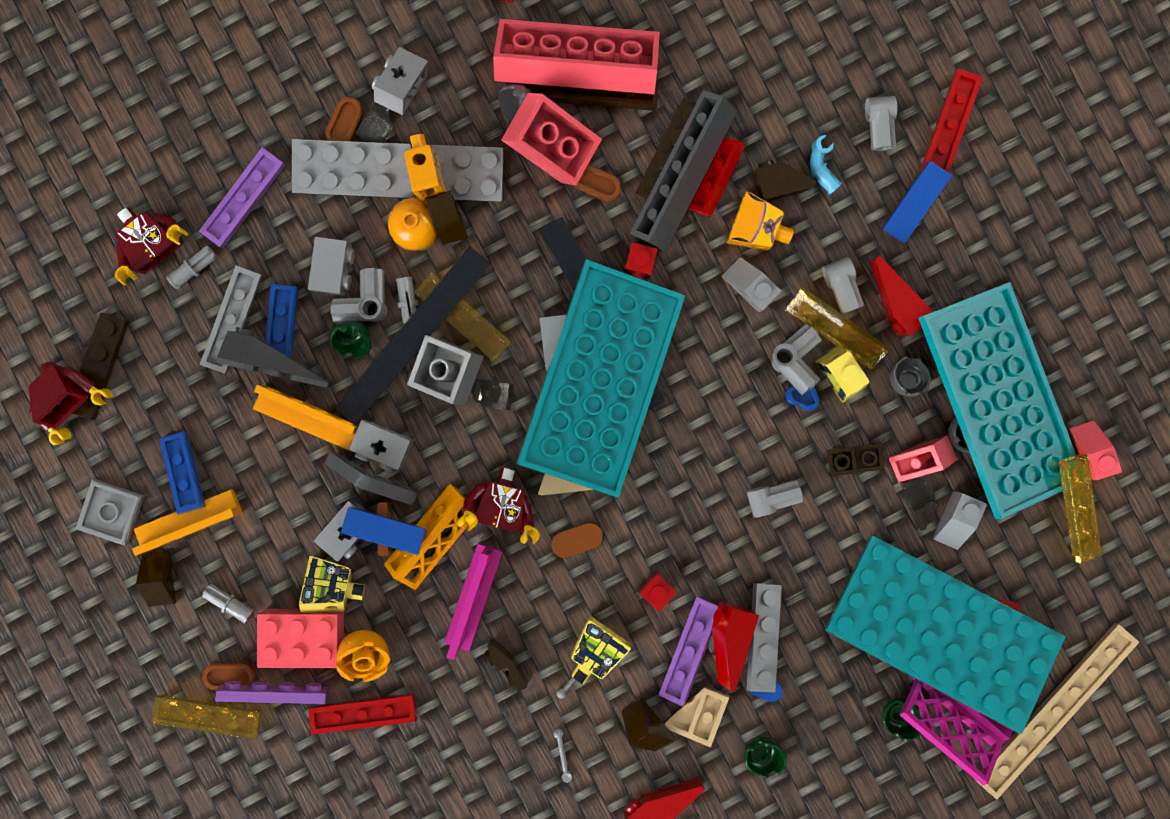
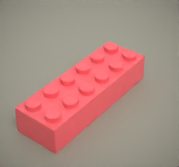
[493,19,660,94]

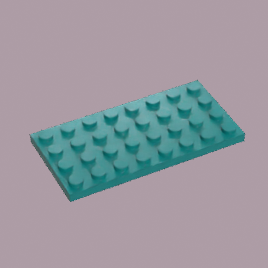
[516,259,685,498]
[918,282,1086,519]
[825,535,1066,734]

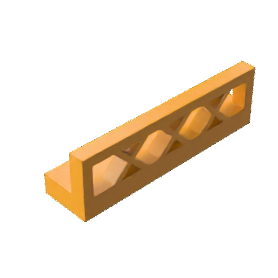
[253,385,359,450]
[384,484,469,590]
[132,489,243,556]

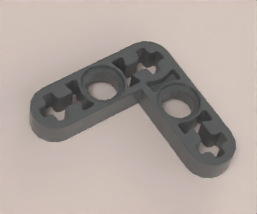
[324,451,418,505]

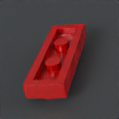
[688,137,745,217]

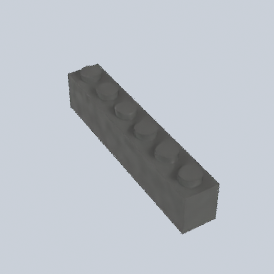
[630,91,737,253]

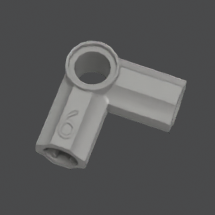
[331,268,388,323]
[771,324,822,396]

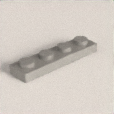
[200,265,263,374]
[747,583,782,693]

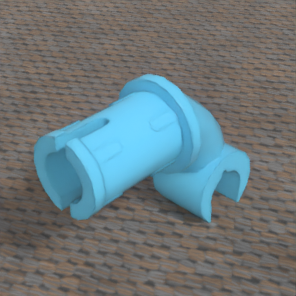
[810,135,842,195]

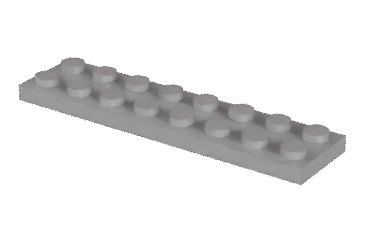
[292,139,504,202]

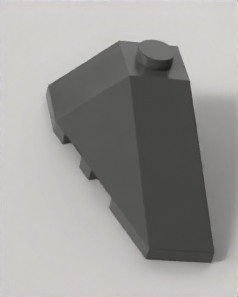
[215,327,330,388]

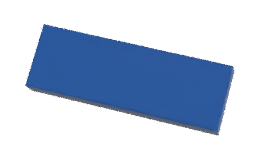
[882,161,952,243]
[265,284,299,358]
[159,431,206,515]
[341,507,427,555]

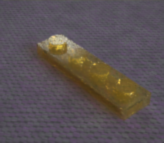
[414,273,512,362]
[786,287,889,370]
[1059,454,1102,564]
[152,695,262,740]

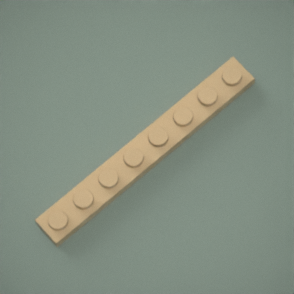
[974,623,1139,800]

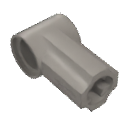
[865,96,897,151]
[822,257,864,314]
[746,480,803,518]

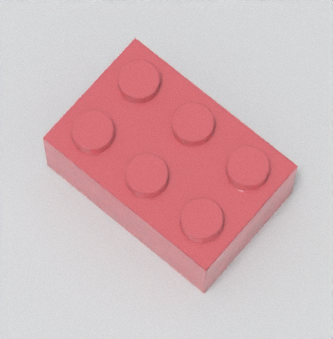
[501,93,602,185]
[257,609,344,668]

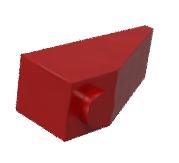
[870,256,934,337]
[712,601,759,692]
[624,778,705,819]

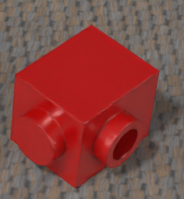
[625,242,658,280]

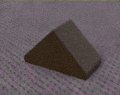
[135,551,176,607]
[622,697,675,751]

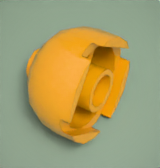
[388,198,439,251]
[336,630,390,682]

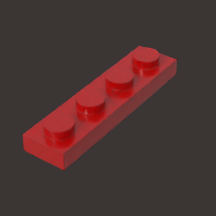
[920,68,983,173]
[308,693,417,735]

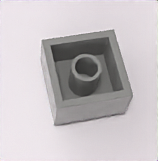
[407,335,484,406]

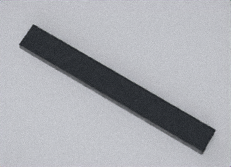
[540,217,665,411]
[335,246,490,424]

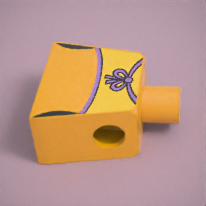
[404,134,447,201]
[726,191,794,250]

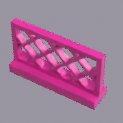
[444,543,503,660]
[900,677,1013,786]

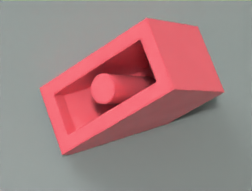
[1067,420,1122,480]
[889,435,958,482]

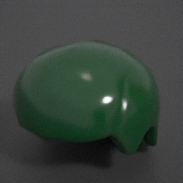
[329,320,371,359]
[881,697,922,741]
[743,737,787,778]

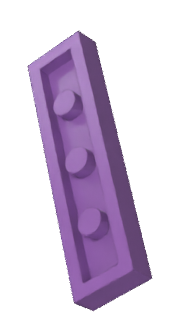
[199,147,286,248]
[659,597,718,706]
[215,681,328,704]

